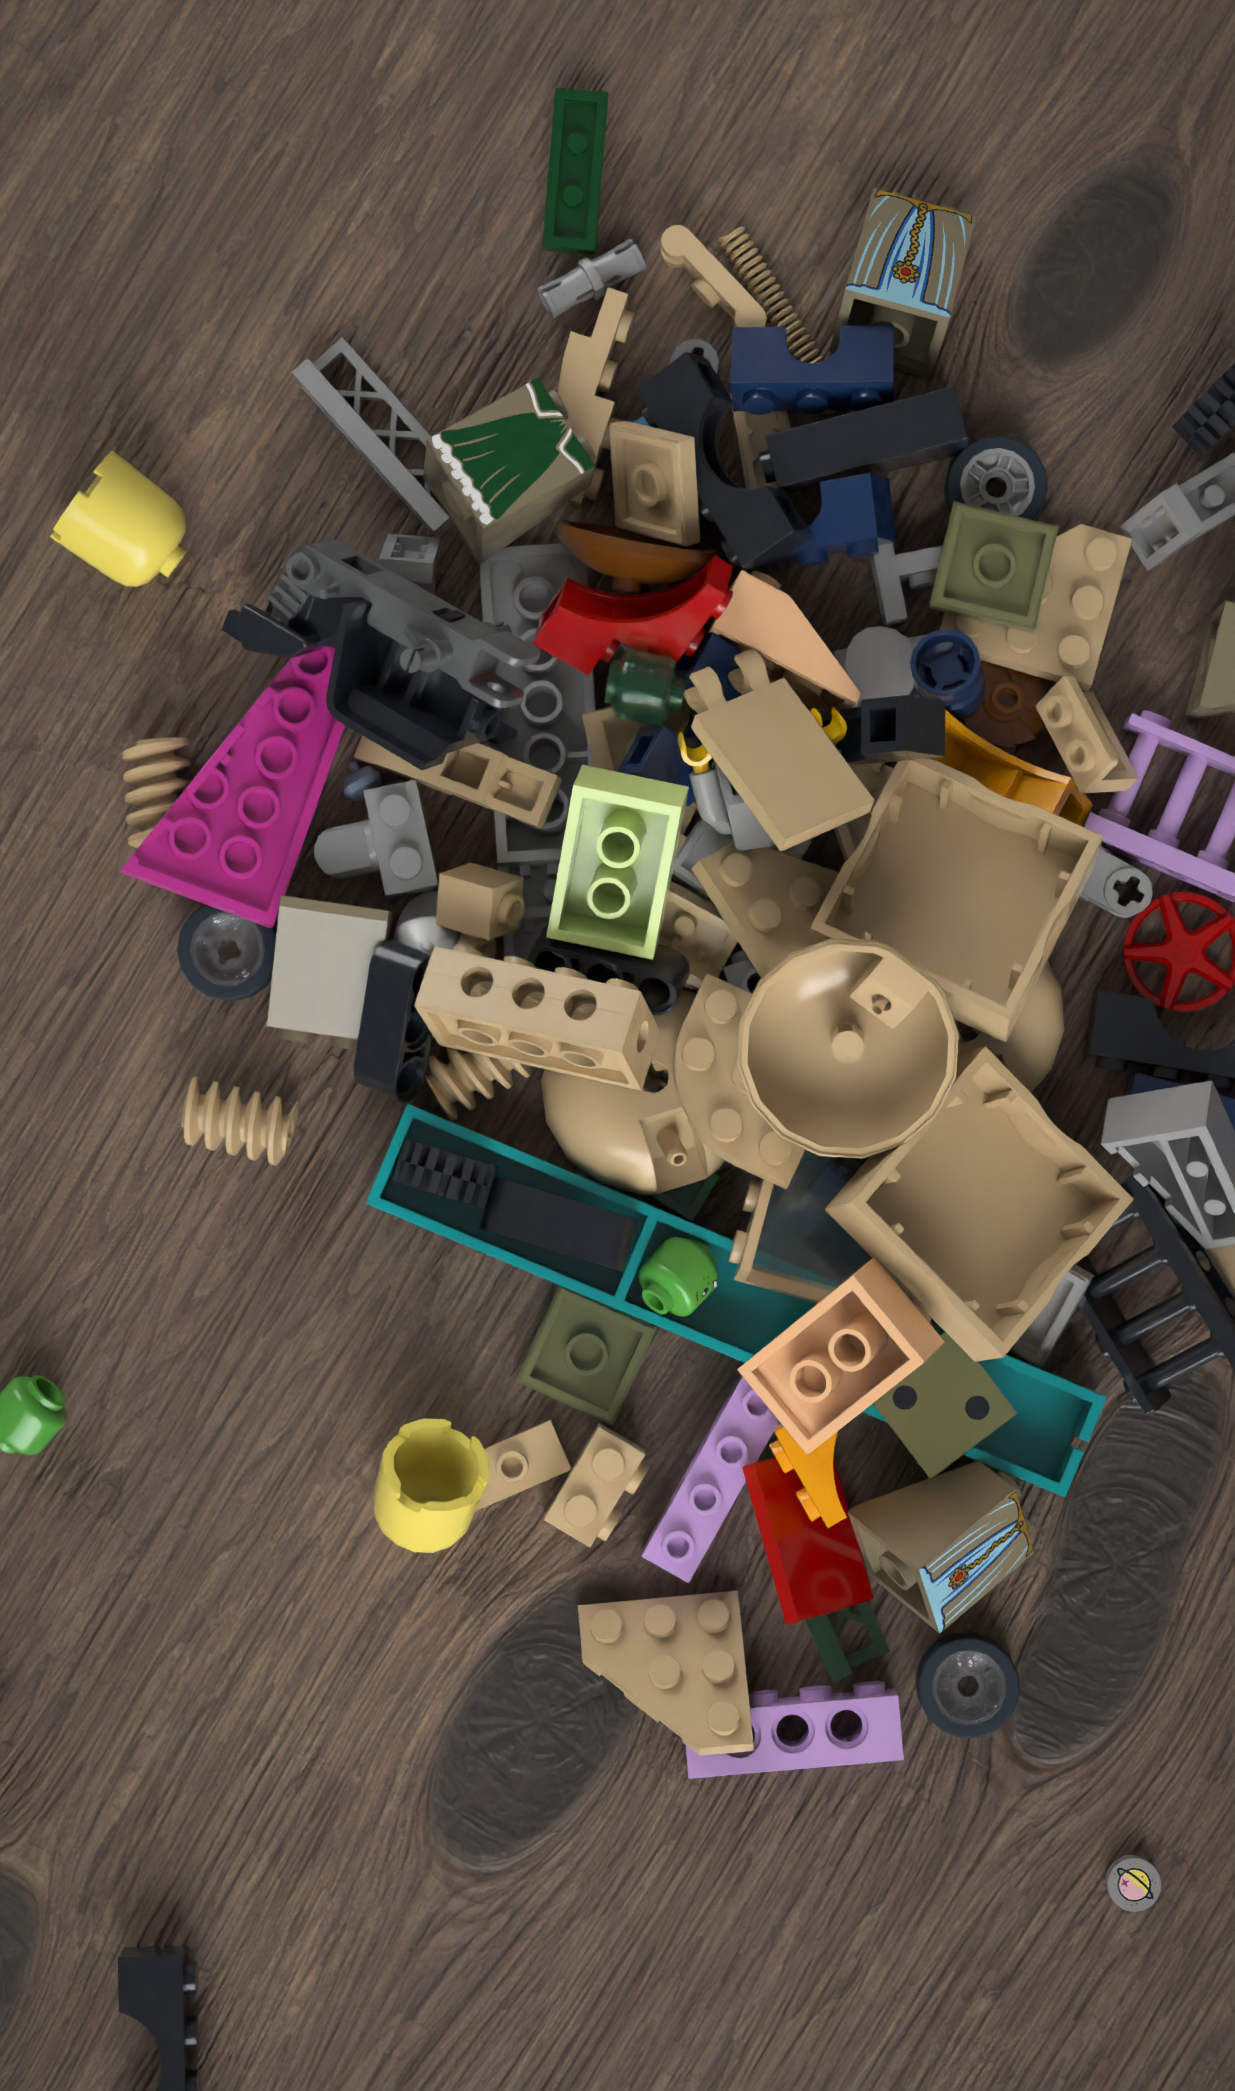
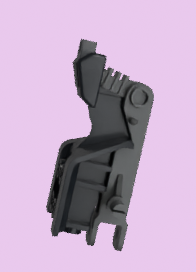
[222,540,541,771]

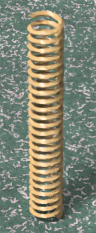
[719,226,838,415]

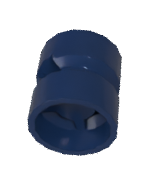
[910,629,987,720]

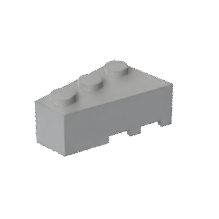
[1101,1080,1235,1249]

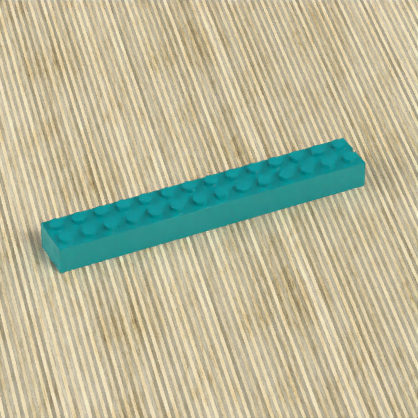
[365,1104,1107,1497]

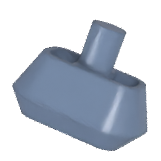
[343,761,384,801]

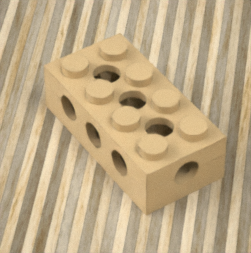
[414,945,660,1091]

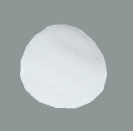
[844,626,915,704]

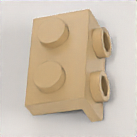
[1035,676,1139,793]
[658,881,738,989]

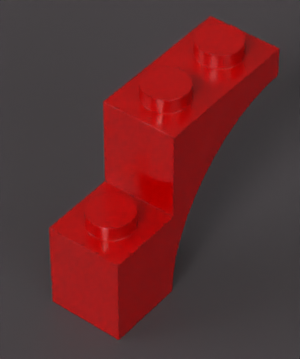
[532,555,733,676]

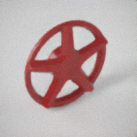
[1123,892,1235,1012]

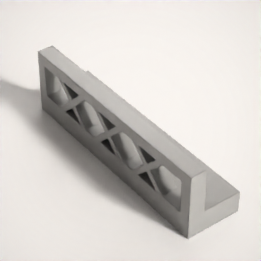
[292,337,453,538]

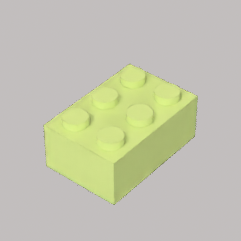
[546,765,689,960]

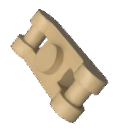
[661,225,767,328]

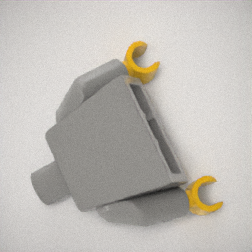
[678,707,847,851]

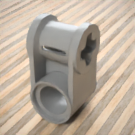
[1079,846,1153,918]

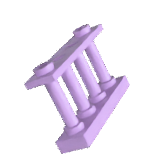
[1082,710,1235,903]

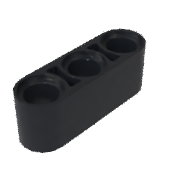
[526,925,690,1016]
[354,939,432,1102]
[479,1177,640,1272]

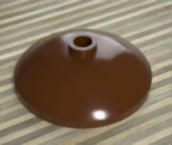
[556,520,717,593]

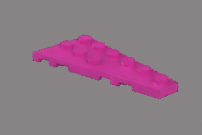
[119,646,345,928]

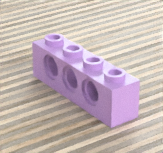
[641,1374,779,1583]
[686,1681,904,1779]

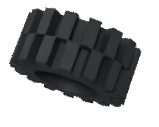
[1172,363,1235,457]
[392,1139,498,1208]

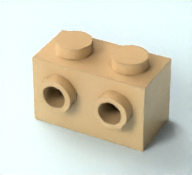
[544,1423,649,1547]

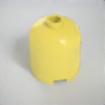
[50,451,186,587]
[374,1418,490,1553]

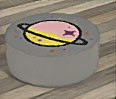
[1105,1855,1161,1912]

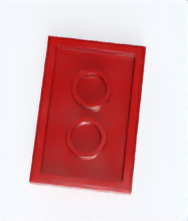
[742,1456,874,1625]

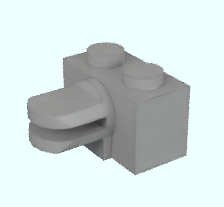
[314,779,439,899]

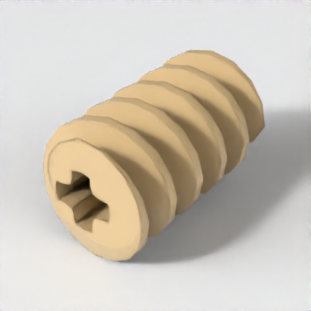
[122,738,191,848]
[425,1047,532,1121]
[181,1077,299,1166]

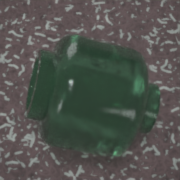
[604,650,687,726]

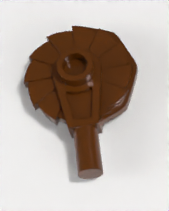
[958,660,1046,755]

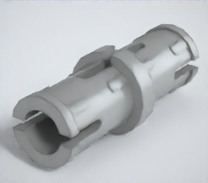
[537,238,646,319]

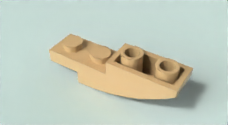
[558,287,635,512]
[354,735,562,829]

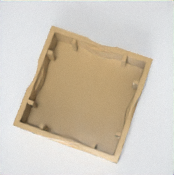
[809,758,1103,1043]
[825,1046,1133,1362]

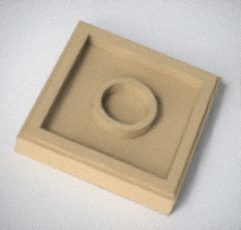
[609,420,700,547]

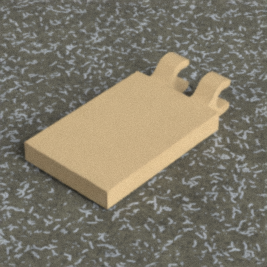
[684,648,875,852]

